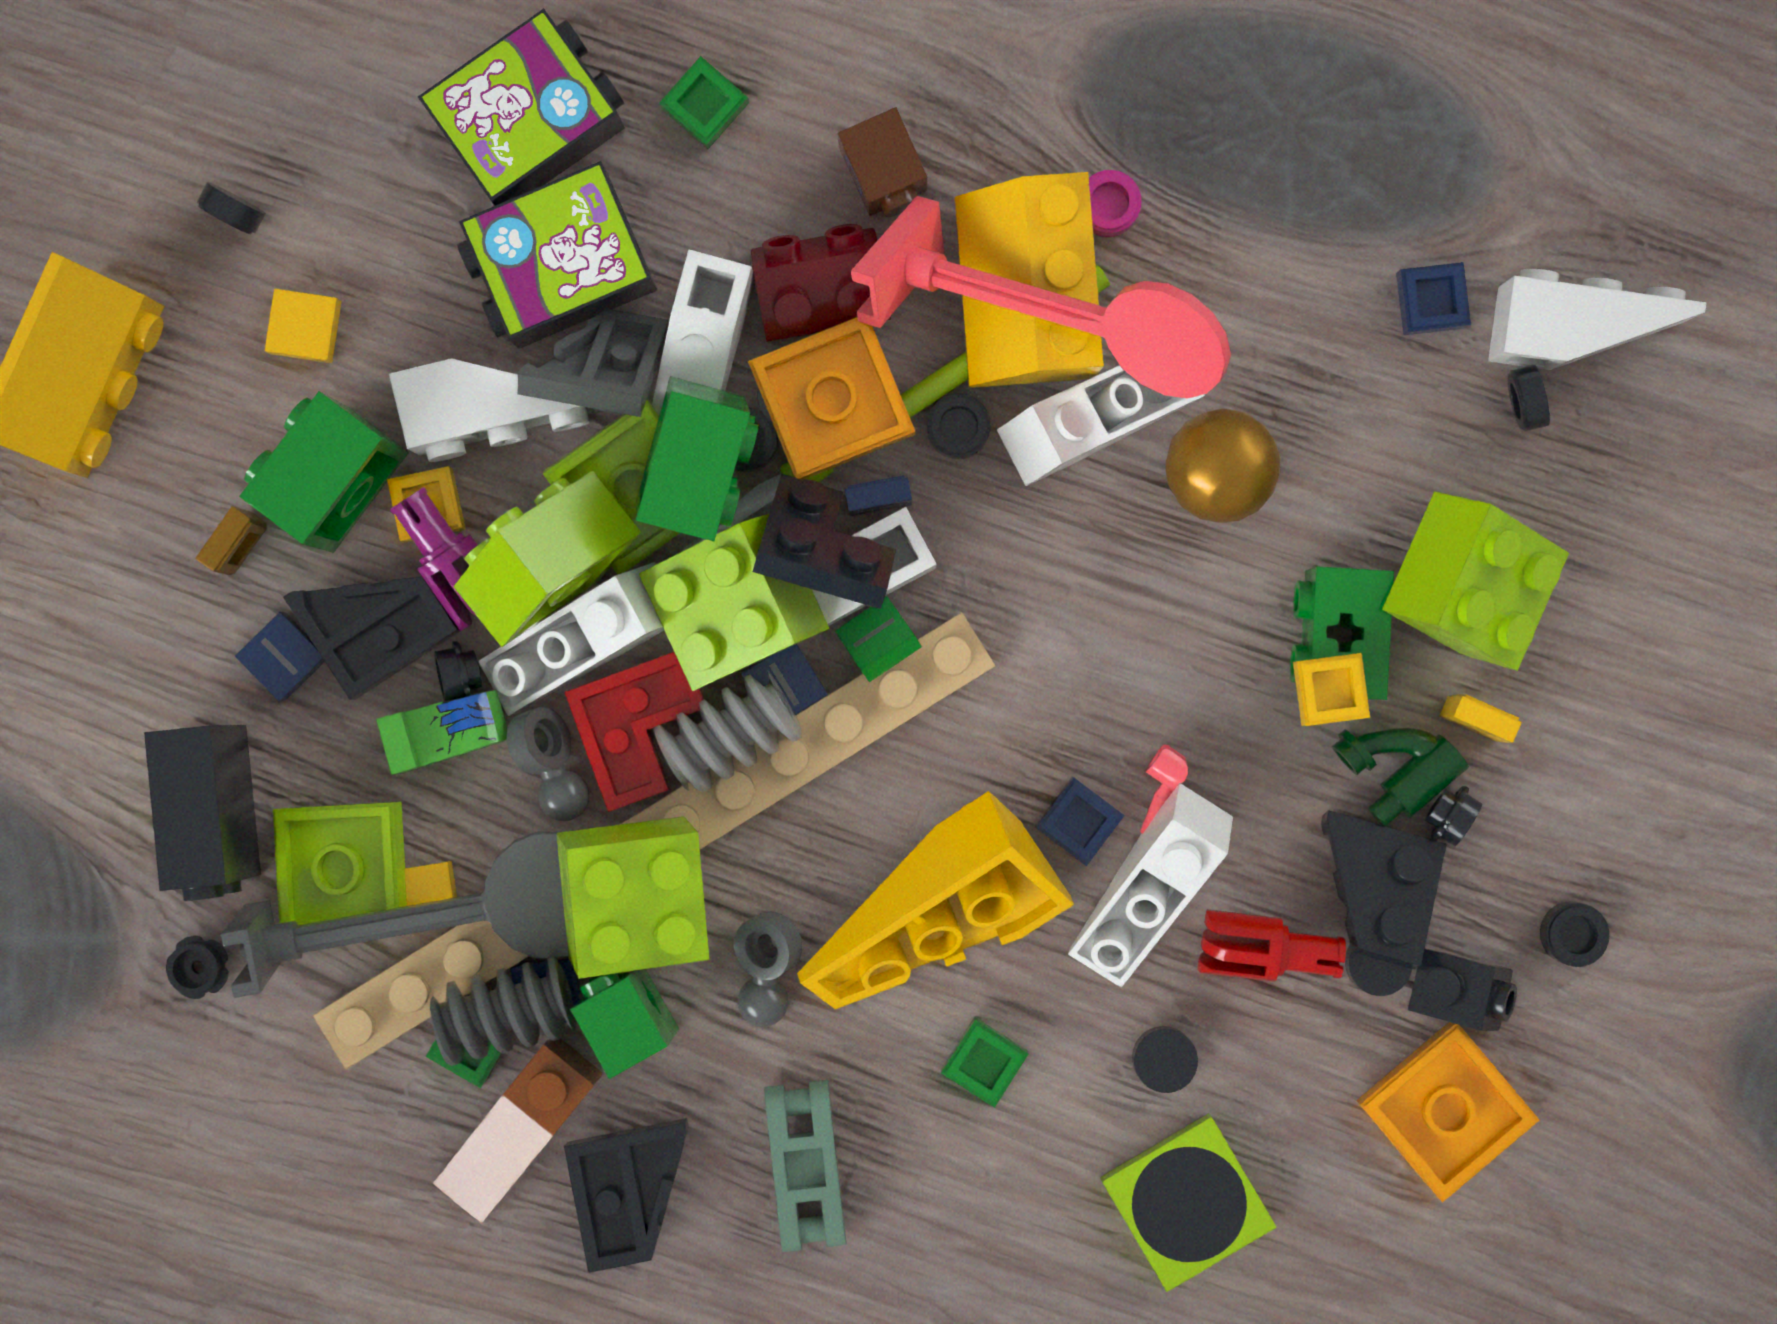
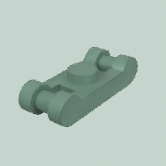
[764,1080,847,1252]

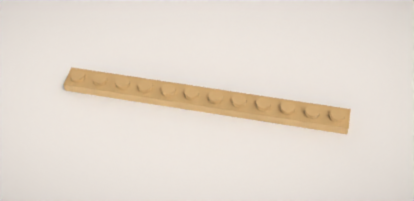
[312,612,995,1070]

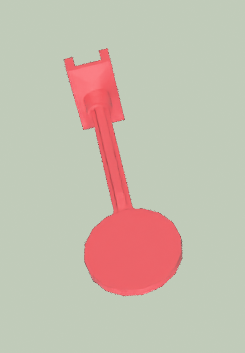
[851,196,1231,399]

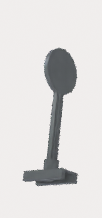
[221,831,568,998]

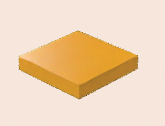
[748,317,915,479]
[1356,1022,1540,1203]

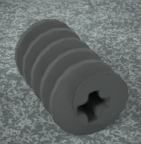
[430,956,576,1066]

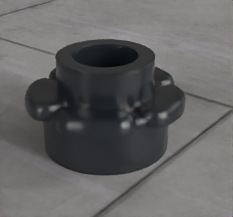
[434,641,482,701]
[1425,786,1482,846]
[166,935,229,999]

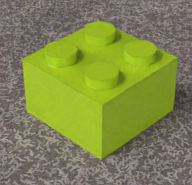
[453,471,641,647]
[1382,491,1569,671]
[639,513,830,691]
[556,816,710,979]

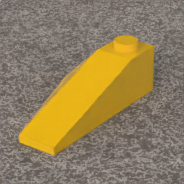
[797,791,1074,1010]

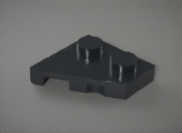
[283,576,460,700]
[1321,810,1447,970]
[564,1118,689,1273]

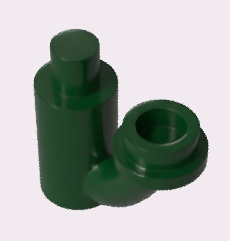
[1332,728,1469,827]

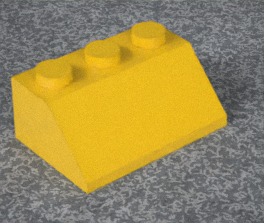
[954,172,1104,388]
[0,252,165,478]

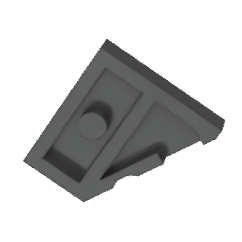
[517,308,668,417]

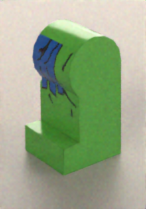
[376,690,507,775]

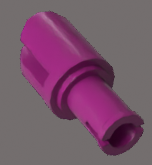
[389,487,478,632]

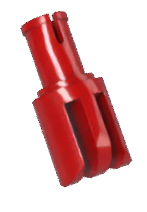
[1197,909,1346,982]

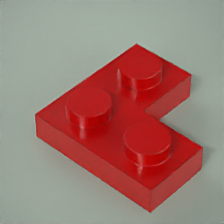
[564,652,705,812]

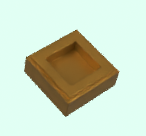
[195,506,267,575]

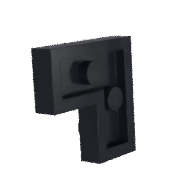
[752,474,896,609]

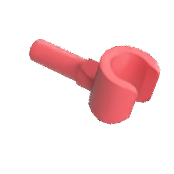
[1140,744,1188,834]

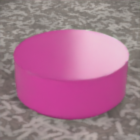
[1089,170,1142,237]

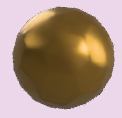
[1165,408,1281,523]

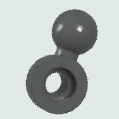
[507,707,589,821]
[734,911,802,1027]

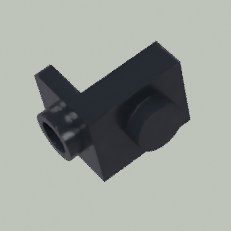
[1408,949,1517,1031]

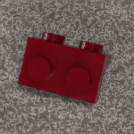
[751,224,891,342]

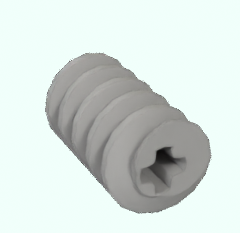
[654,670,802,792]

